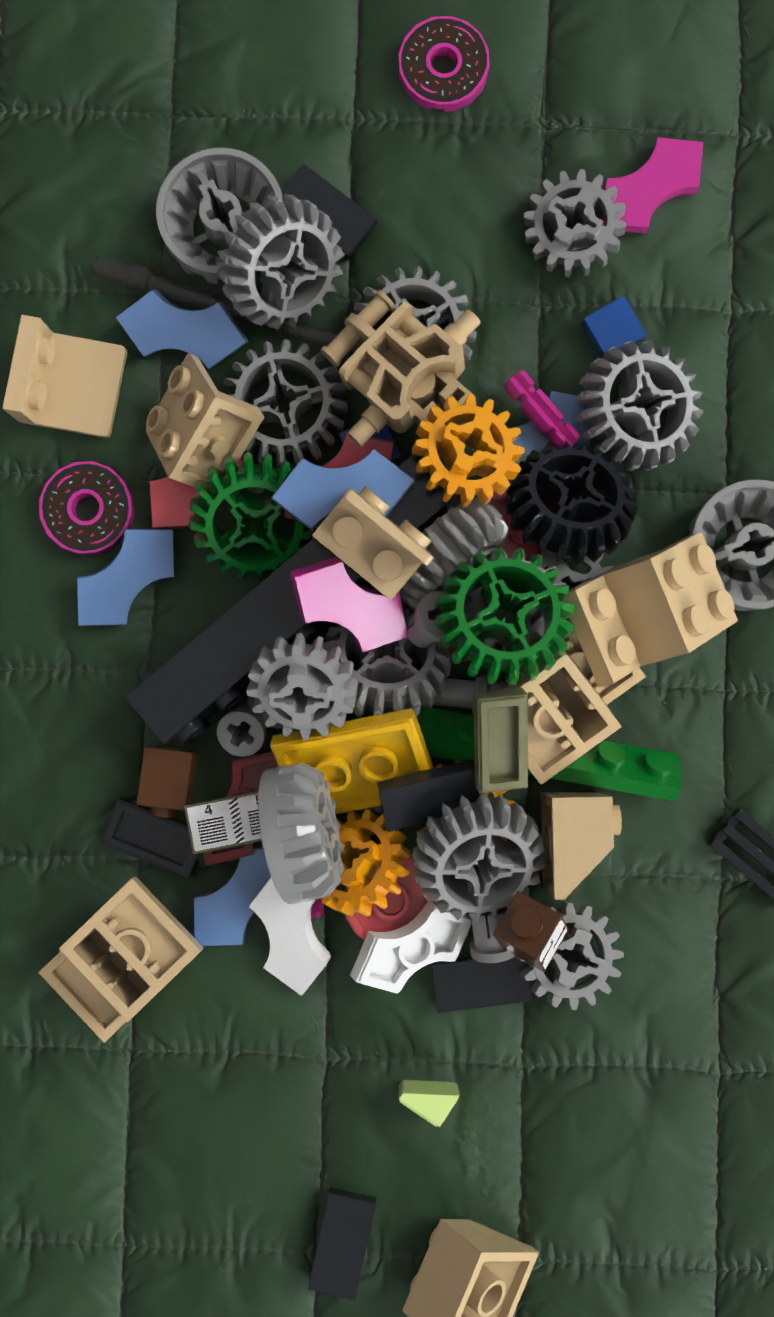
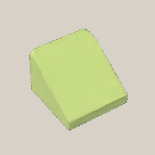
[399,1080,459,1127]

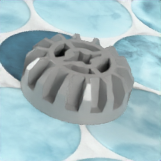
[156,148,283,284]
[688,480,774,611]
[258,763,344,904]

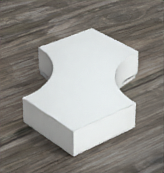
[249,877,331,996]
[350,901,472,993]

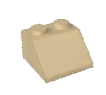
[540,792,622,900]
[402,1219,539,1317]

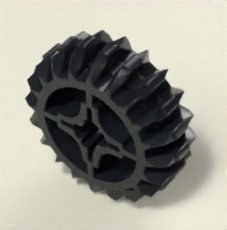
[506,441,637,566]

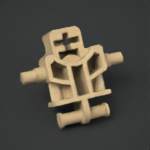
[320,290,481,447]

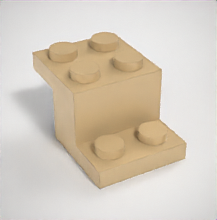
[562,531,738,687]
[504,618,646,785]
[38,876,203,1043]

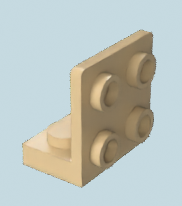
[2,315,127,438]
[146,353,264,488]
[312,486,434,600]

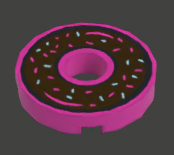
[398,16,490,112]
[39,461,135,556]

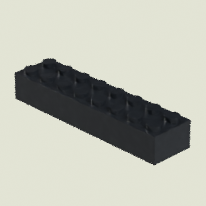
[125,454,461,744]

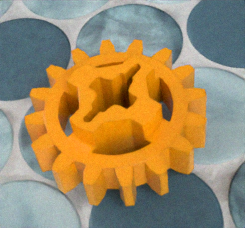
[412,394,525,507]
[322,809,411,917]

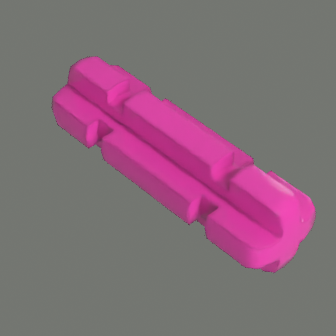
[504,370,580,450]

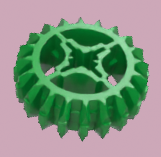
[189,452,318,582]
[435,546,575,686]

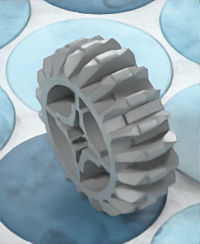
[217,194,345,330]
[352,266,477,361]
[223,339,348,466]
[574,341,704,471]
[399,497,509,612]
[322,607,451,719]
[412,793,546,922]

